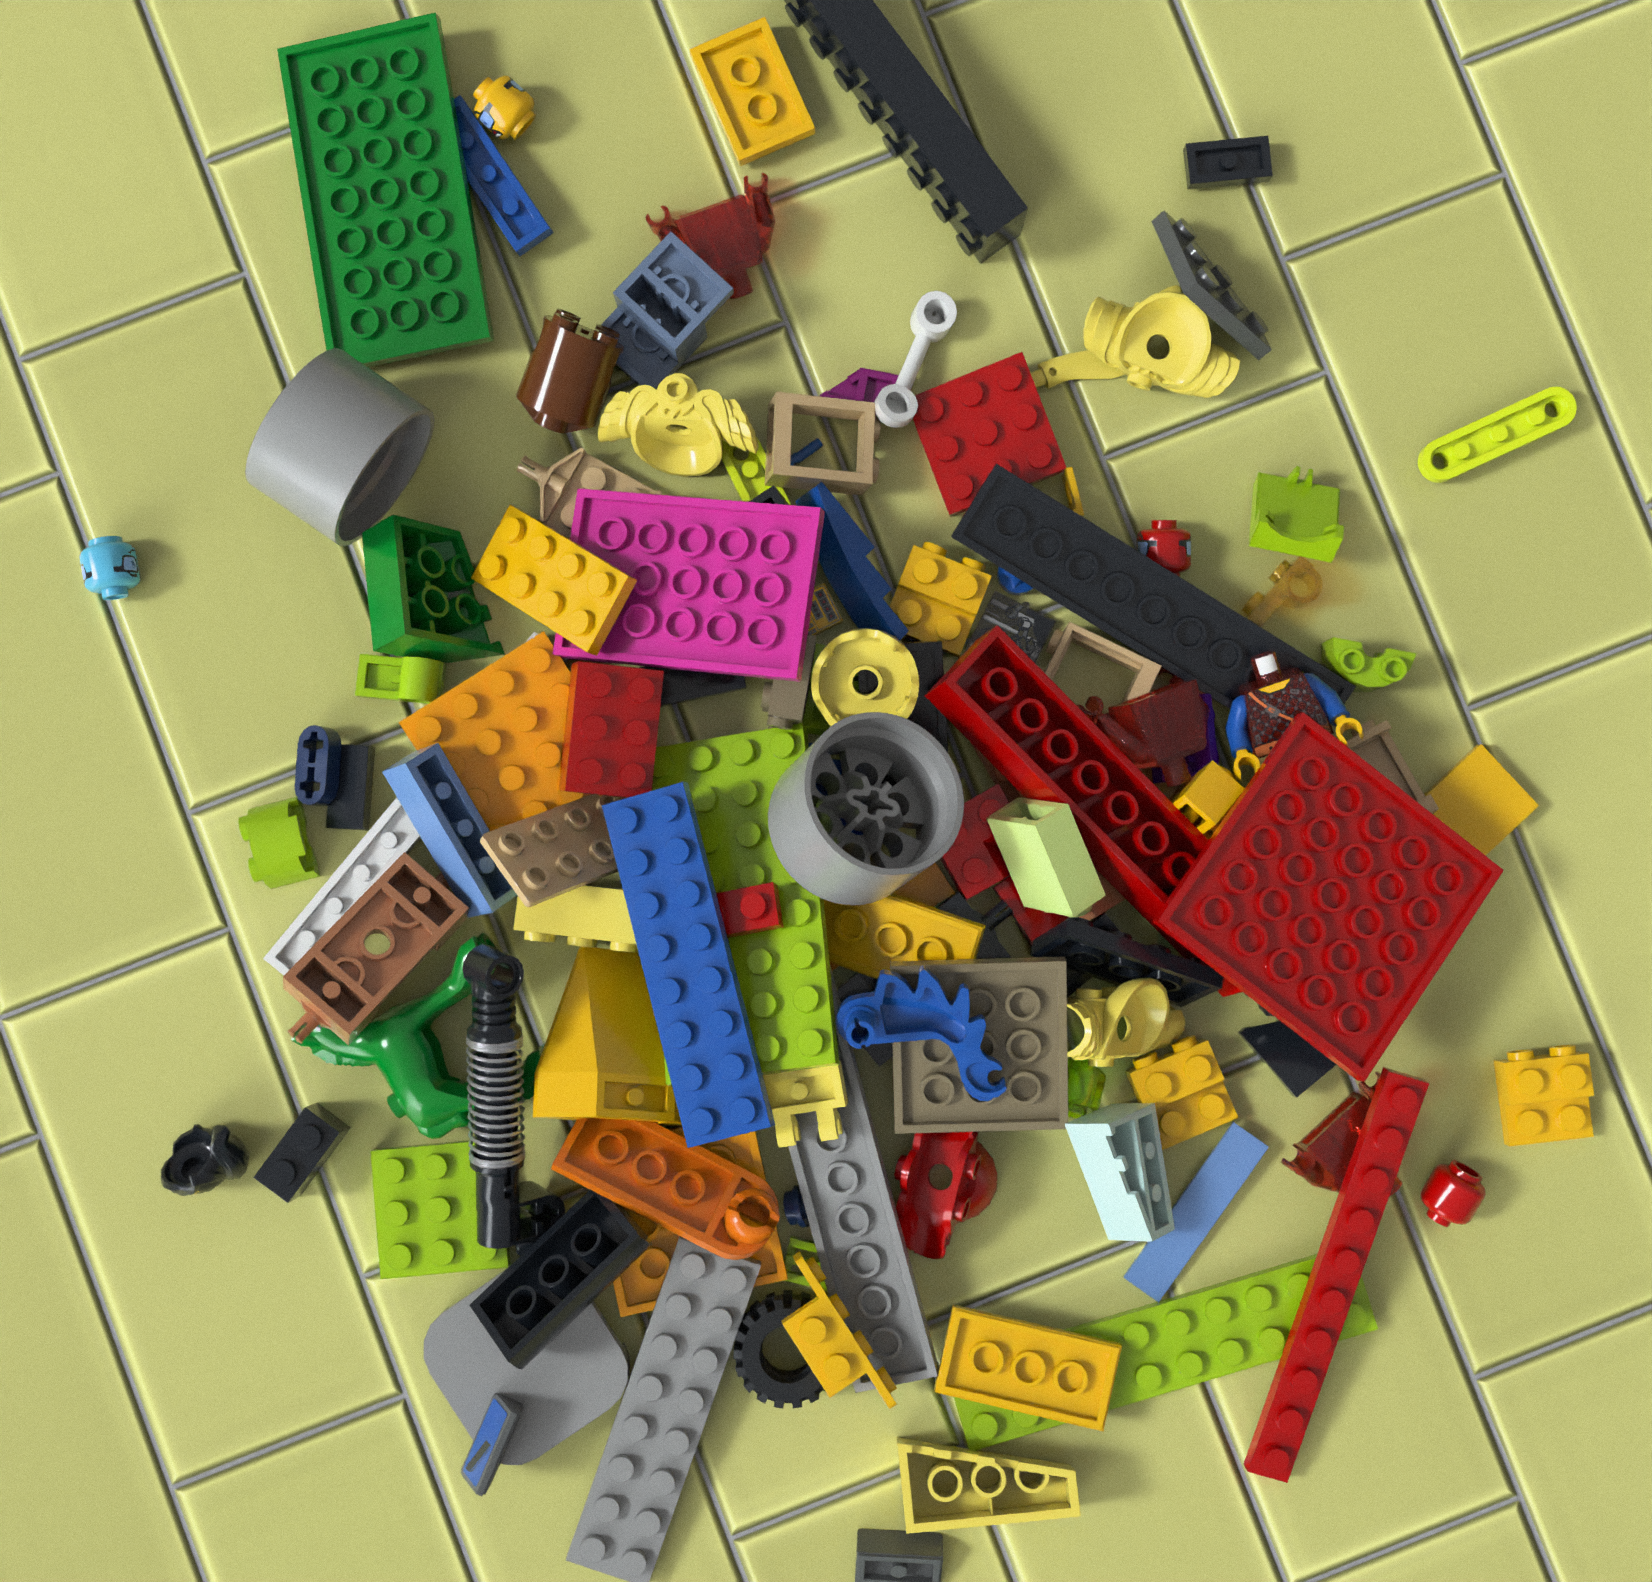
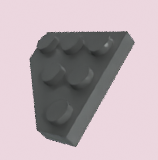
[1151,210,1272,360]

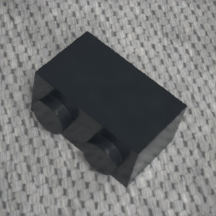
[253,1103,351,1203]

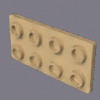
[480,794,621,907]

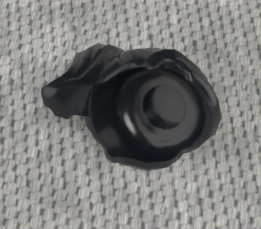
[161,1124,249,1196]

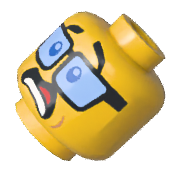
[473,75,536,140]

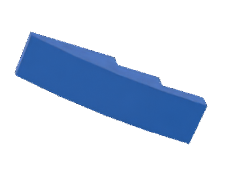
[795,481,909,640]

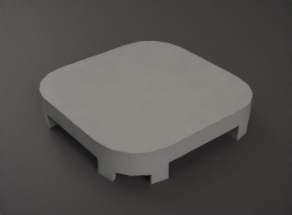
[424,1267,631,1465]

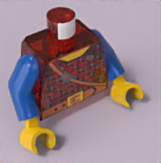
[1225,651,1364,781]

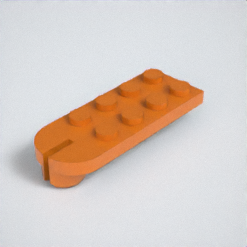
[551,1118,780,1260]

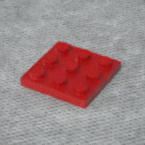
[913,352,1067,517]

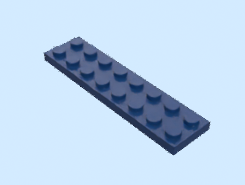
[602,782,775,1148]

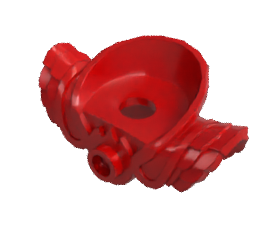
[894,1132,998,1259]

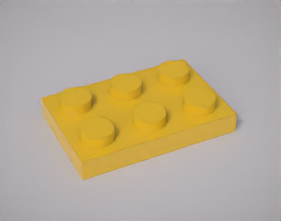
[689,17,815,166]

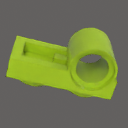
[355,654,446,704]

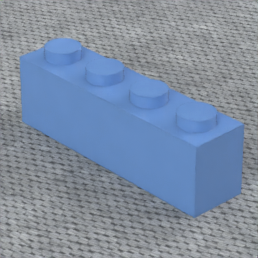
[382,743,517,918]

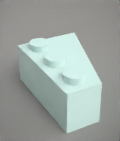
[1065,1103,1175,1242]

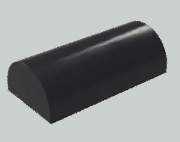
[469,1190,652,1370]

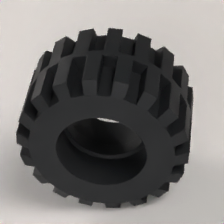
[734,1290,826,1409]

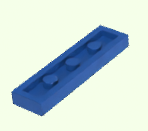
[454,95,554,256]

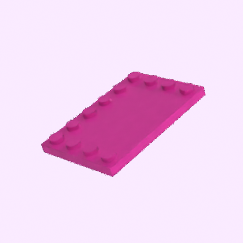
[553,489,825,682]

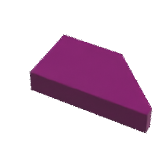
[820,368,899,416]

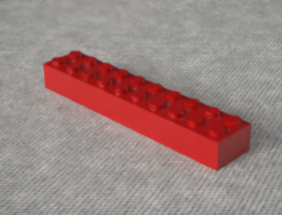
[925,625,1242,997]

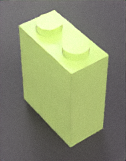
[986,797,1106,918]

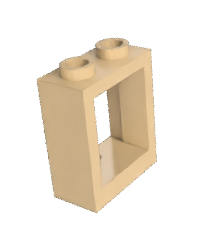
[765,392,881,495]
[1038,622,1161,745]

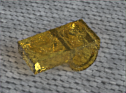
[1241,556,1323,627]

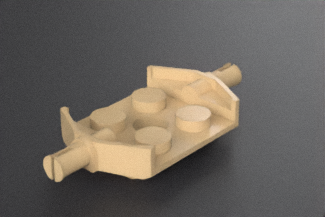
[517,447,663,539]

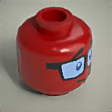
[1137,520,1191,577]

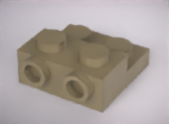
[761,634,816,730]

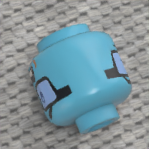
[79,536,141,600]

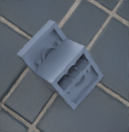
[601,231,734,390]

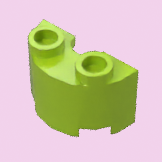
[1321,637,1416,692]
[238,797,320,889]

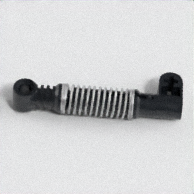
[462,945,566,1249]

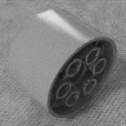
[245,348,435,546]
[768,712,964,905]

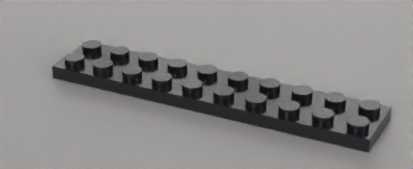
[951,463,1356,739]

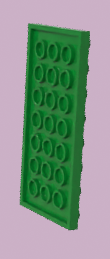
[277,12,494,368]

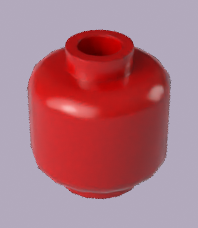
[1420,1160,1486,1227]

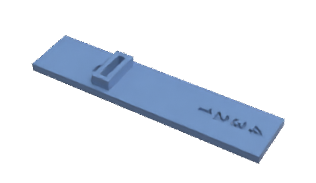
[1123,1122,1269,1302]

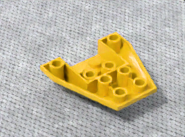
[533,947,682,1126]

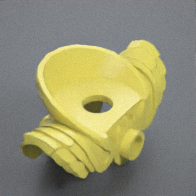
[1083,291,1240,398]
[598,373,759,477]
[1067,978,1185,1067]

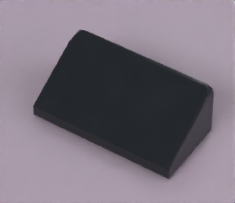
[326,745,375,831]

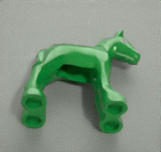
[291,933,545,1139]

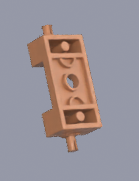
[283,852,469,1045]

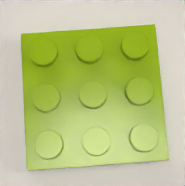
[370,1140,511,1280]

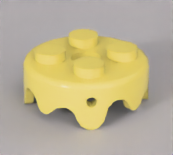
[811,628,919,726]

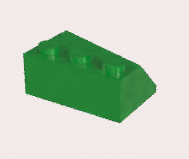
[362,514,505,663]

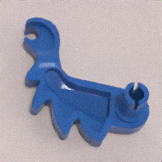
[836,965,1007,1101]

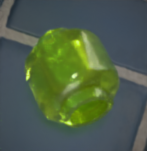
[1068,1057,1106,1119]

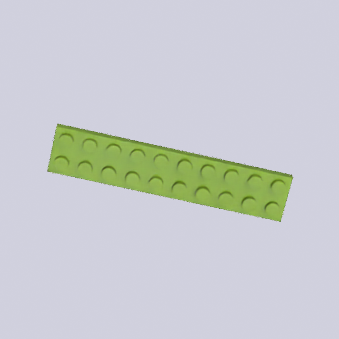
[954,1254,1378,1451]

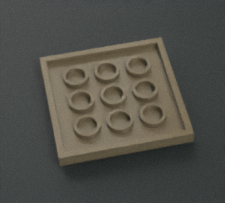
[890,957,1068,1134]

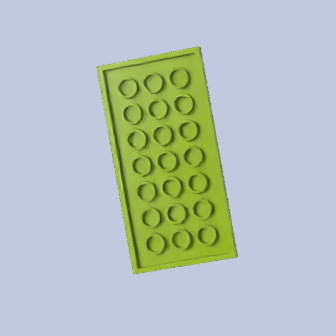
[652,723,840,1087]

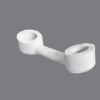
[874,291,957,428]

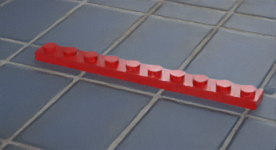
[1243,1067,1429,1483]

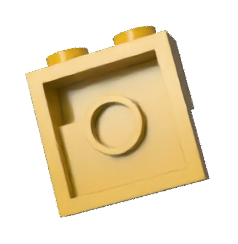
[889,542,992,657]
[1125,1035,1239,1150]
[1494,1045,1594,1146]

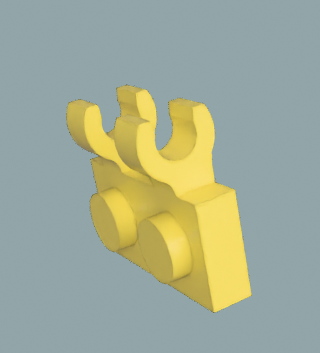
[763,1060,848,1148]

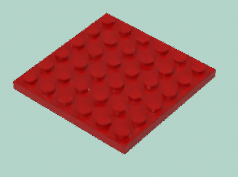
[1152,712,1504,1081]

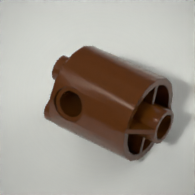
[516,309,625,434]

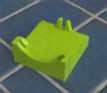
[1249,466,1344,563]

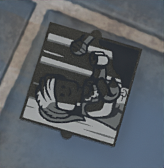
[963,591,1056,663]

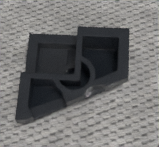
[1238,1020,1337,1098]

